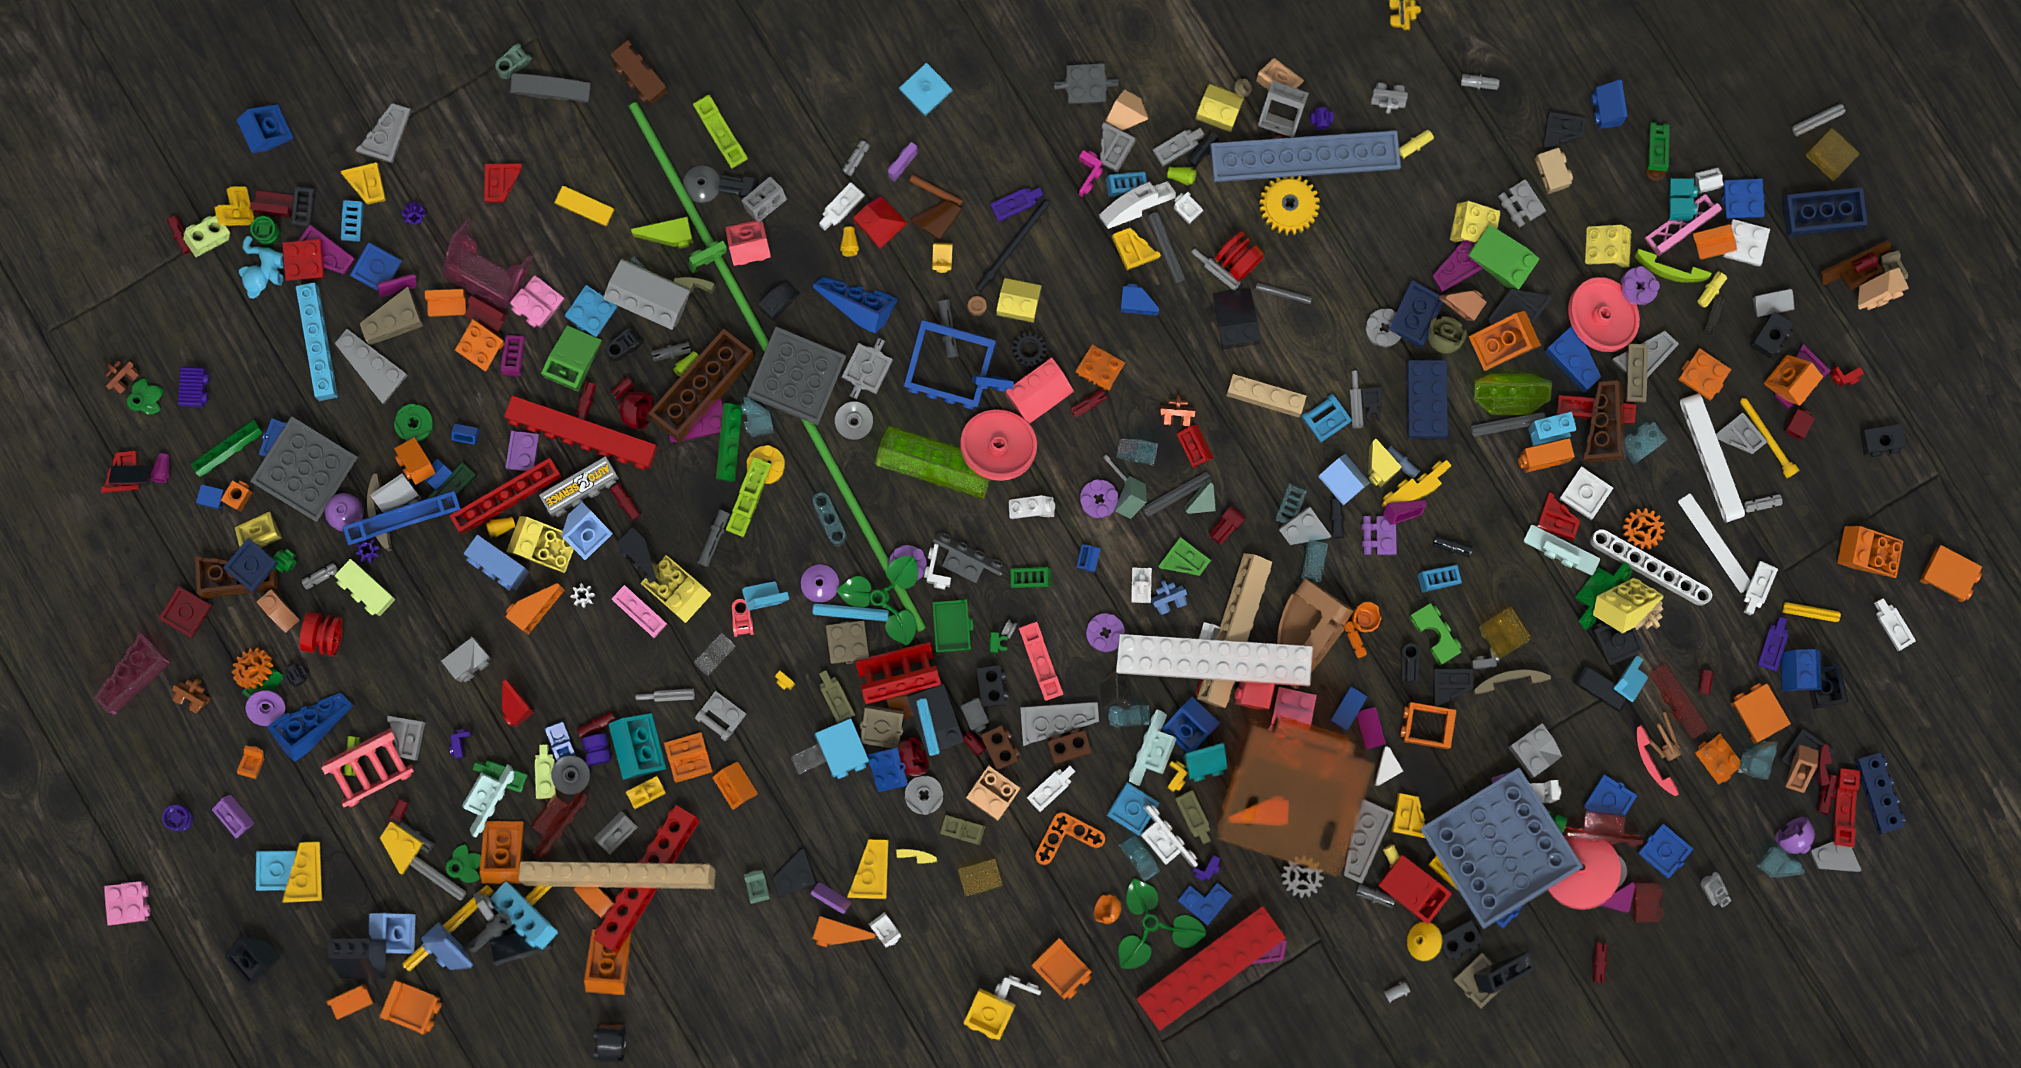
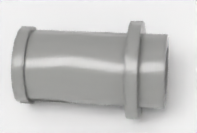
[1384,981,1410,1003]

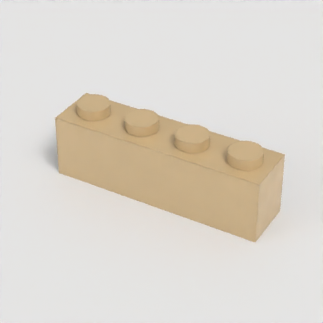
[1226,374,1306,418]

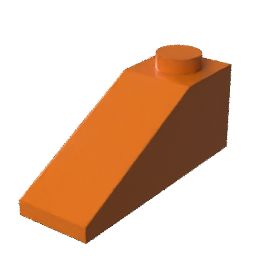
[813,917,876,947]

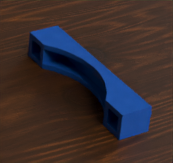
[341,491,460,545]

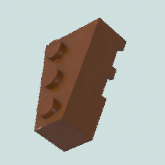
[610,40,668,106]

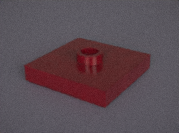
[158,586,212,638]

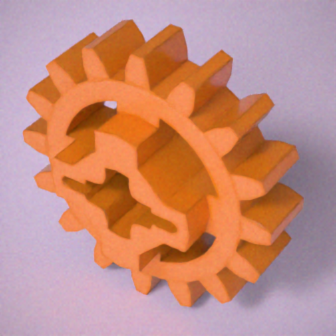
[1622,508,1665,550]
[232,648,273,690]

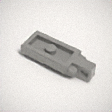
[1153,128,1204,167]

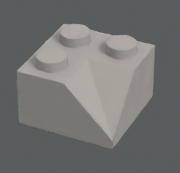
[441,637,491,682]
[1508,723,1562,778]

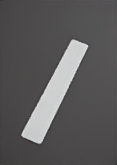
[1678,494,1751,593]

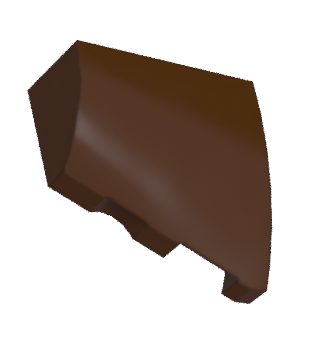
[910,200,962,240]

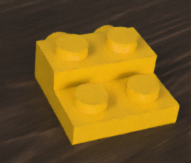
[964,988,1015,1040]

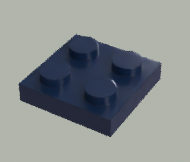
[223,538,278,593]

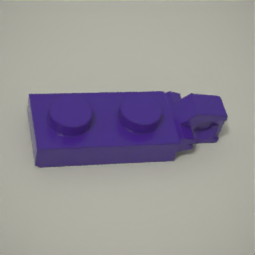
[990,188,1043,222]
[1757,617,1788,672]

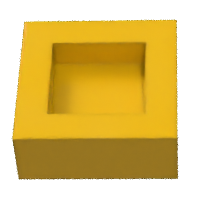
[775,671,796,690]

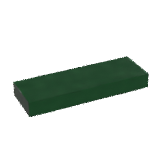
[427,462,477,499]

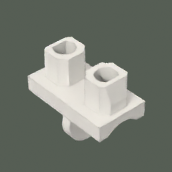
[1131,568,1152,603]

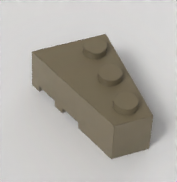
[360,287,424,345]

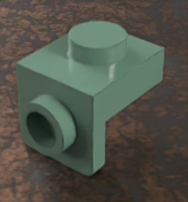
[744,870,770,903]

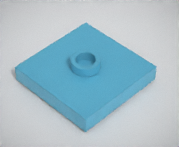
[899,63,953,116]
[256,851,296,890]

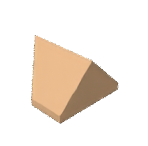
[1106,89,1149,131]

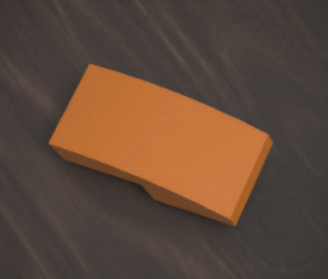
[574,887,615,918]

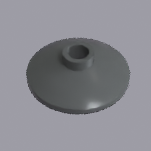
[683,166,720,203]
[551,756,590,794]

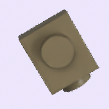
[1880,251,1908,279]

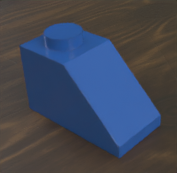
[1120,284,1159,316]

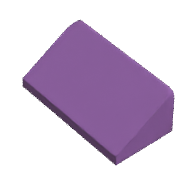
[212,795,254,839]
[811,882,851,914]

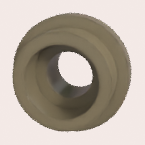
[1235,79,1252,97]

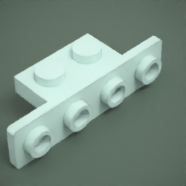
[1523,525,1600,576]
[1129,710,1177,786]
[462,765,514,837]

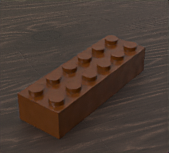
[648,329,755,443]

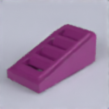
[500,335,525,377]
[1383,500,1427,525]

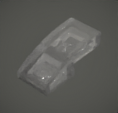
[694,633,736,676]

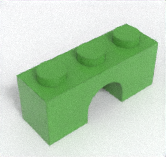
[1409,603,1462,666]

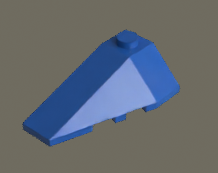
[813,277,897,333]

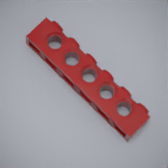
[450,458,562,535]

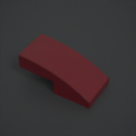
[1816,744,1832,787]

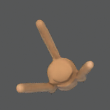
[1649,712,1681,761]

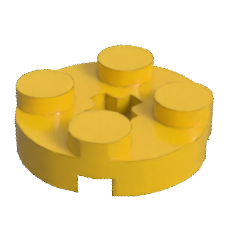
[747,445,785,484]

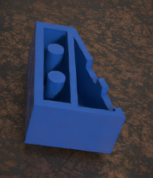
[1545,326,1601,393]

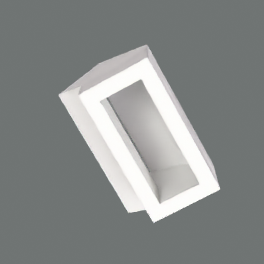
[1695,168,1724,193]
[1199,622,1220,640]

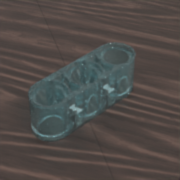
[813,492,847,546]

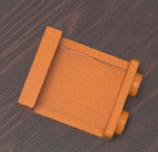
[1919,545,1982,602]
[1731,683,1791,744]
[1031,938,1092,999]
[380,981,442,1035]

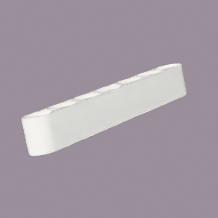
[1680,393,1745,523]
[1590,530,1712,606]

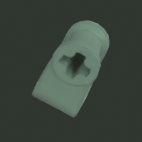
[496,43,532,79]

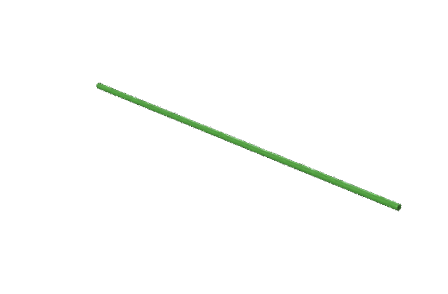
[629,102,926,633]

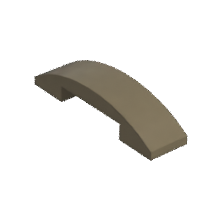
[367,474,392,551]
[1472,670,1551,695]

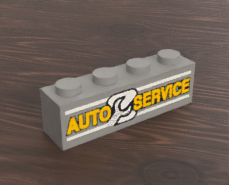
[539,456,619,517]

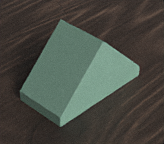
[1114,476,1147,519]
[1184,478,1216,514]

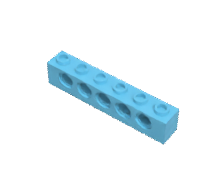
[296,283,338,401]

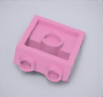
[510,275,565,329]
[1271,687,1317,736]
[104,881,150,925]

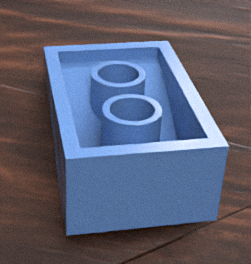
[422,922,473,970]

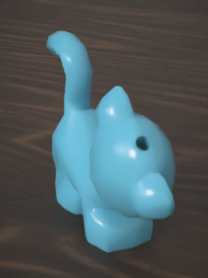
[239,236,285,299]

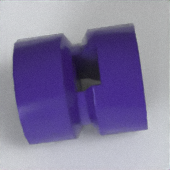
[582,734,612,766]
[162,805,194,831]

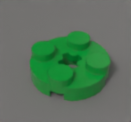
[394,404,433,442]

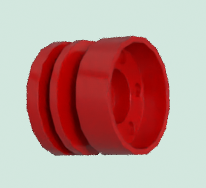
[1215,231,1266,282]
[299,611,343,657]

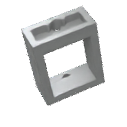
[1258,81,1309,138]

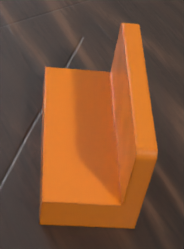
[1693,224,1737,260]
[425,289,466,317]
[712,762,758,810]
[327,985,374,1020]

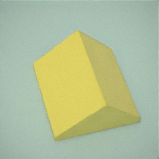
[235,511,282,548]

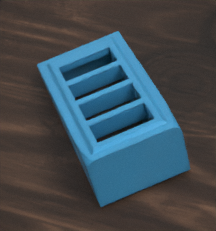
[1106,172,1147,197]
[341,200,364,242]
[1418,565,1462,593]

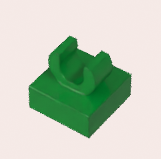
[989,632,1008,654]

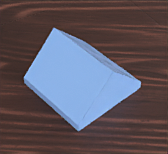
[1318,454,1371,505]

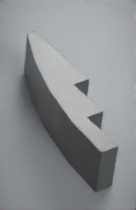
[510,73,590,103]

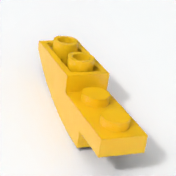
[1382,460,1452,508]

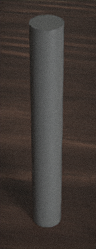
[1255,282,1312,304]

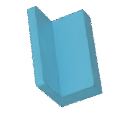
[742,581,789,611]
[1614,655,1648,702]

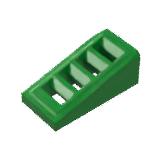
[1010,567,1051,588]

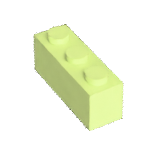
[335,559,396,616]

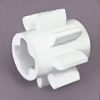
[570,583,595,608]

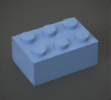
[464,535,529,591]

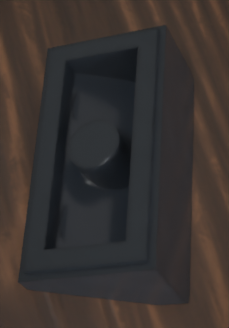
[109,465,150,485]

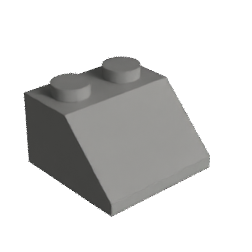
[370,474,421,513]

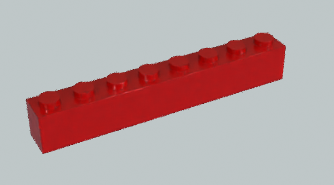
[504,396,658,470]

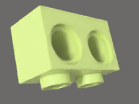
[183,216,230,257]

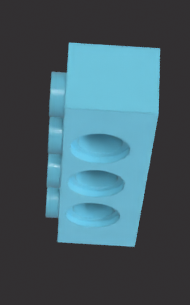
[490,881,558,950]

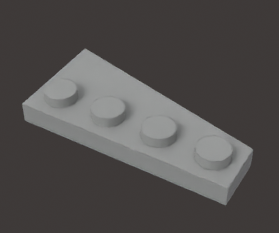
[335,329,407,405]
[1020,702,1099,746]
[1344,798,1394,884]

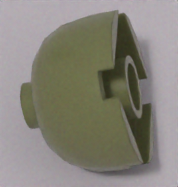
[1427,316,1467,354]

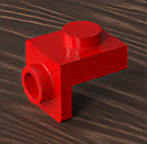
[1831,366,1864,387]

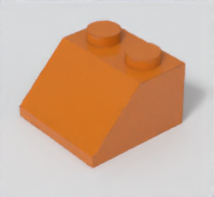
[1764,355,1823,405]

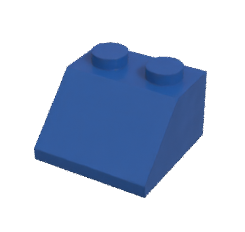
[1591,80,1628,129]
[237,105,293,153]
[1781,649,1821,691]
[1162,697,1220,753]

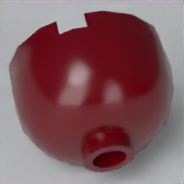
[618,391,653,430]
[897,737,929,777]

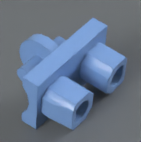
[1151,580,1187,615]

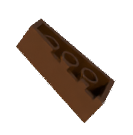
[1584,380,1626,463]
[195,556,279,599]

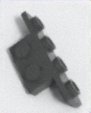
[933,532,1006,583]

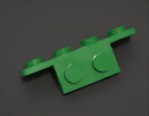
[1575,562,1632,630]

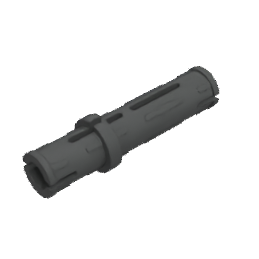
[938,300,959,358]
[697,510,730,567]

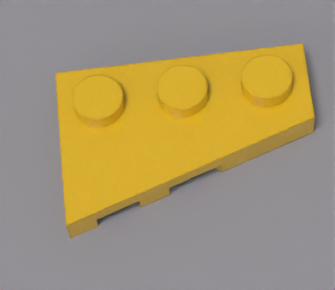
[847,840,888,899]
[281,842,322,903]

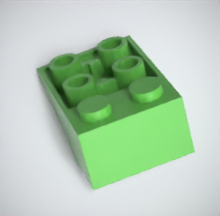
[541,325,602,392]

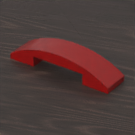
[1833,768,1860,848]

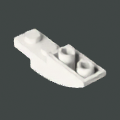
[1100,181,1176,228]

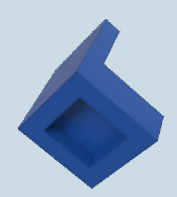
[196,485,226,511]

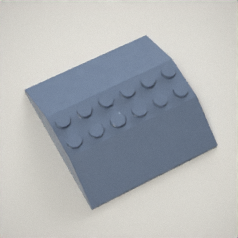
[1420,768,1583,929]

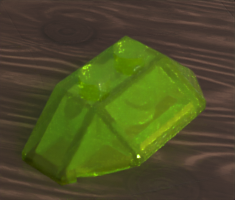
[1474,374,1552,415]

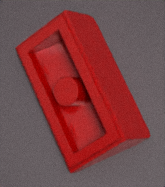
[1177,424,1213,468]

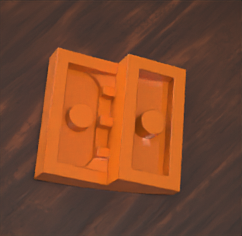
[664,732,713,783]

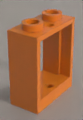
[1518,438,1575,473]
[1400,702,1456,750]

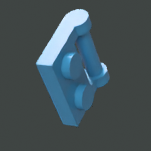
[1301,394,1352,443]

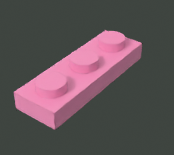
[612,585,667,638]

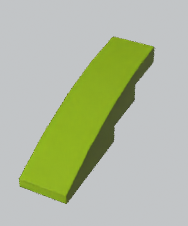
[726,457,772,538]

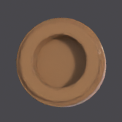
[968,296,987,316]

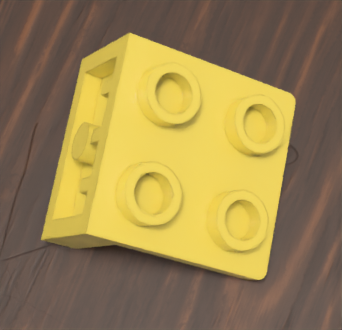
[1450,201,1500,243]
[1585,225,1631,267]

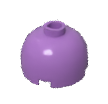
[325,493,364,531]
[1775,817,1815,854]

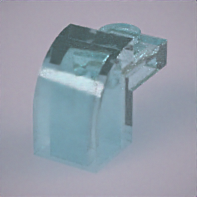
[1108,705,1150,727]

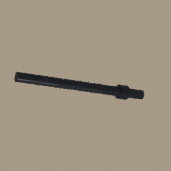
[975,200,1050,292]

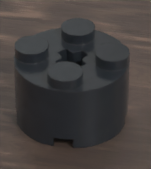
[594,1022,626,1062]

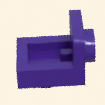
[449,729,473,759]
[1192,855,1221,881]

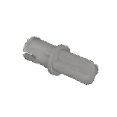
[1461,74,1499,90]

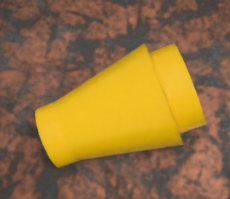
[840,227,859,256]
[486,517,516,538]

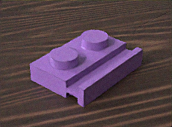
[888,142,918,182]
[506,431,540,472]

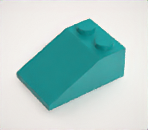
[1183,744,1227,782]

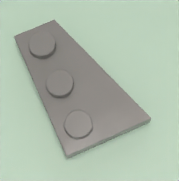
[356,103,411,163]
[1612,331,1679,378]

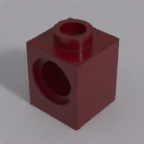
[1784,409,1815,441]

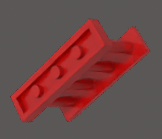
[855,642,941,704]

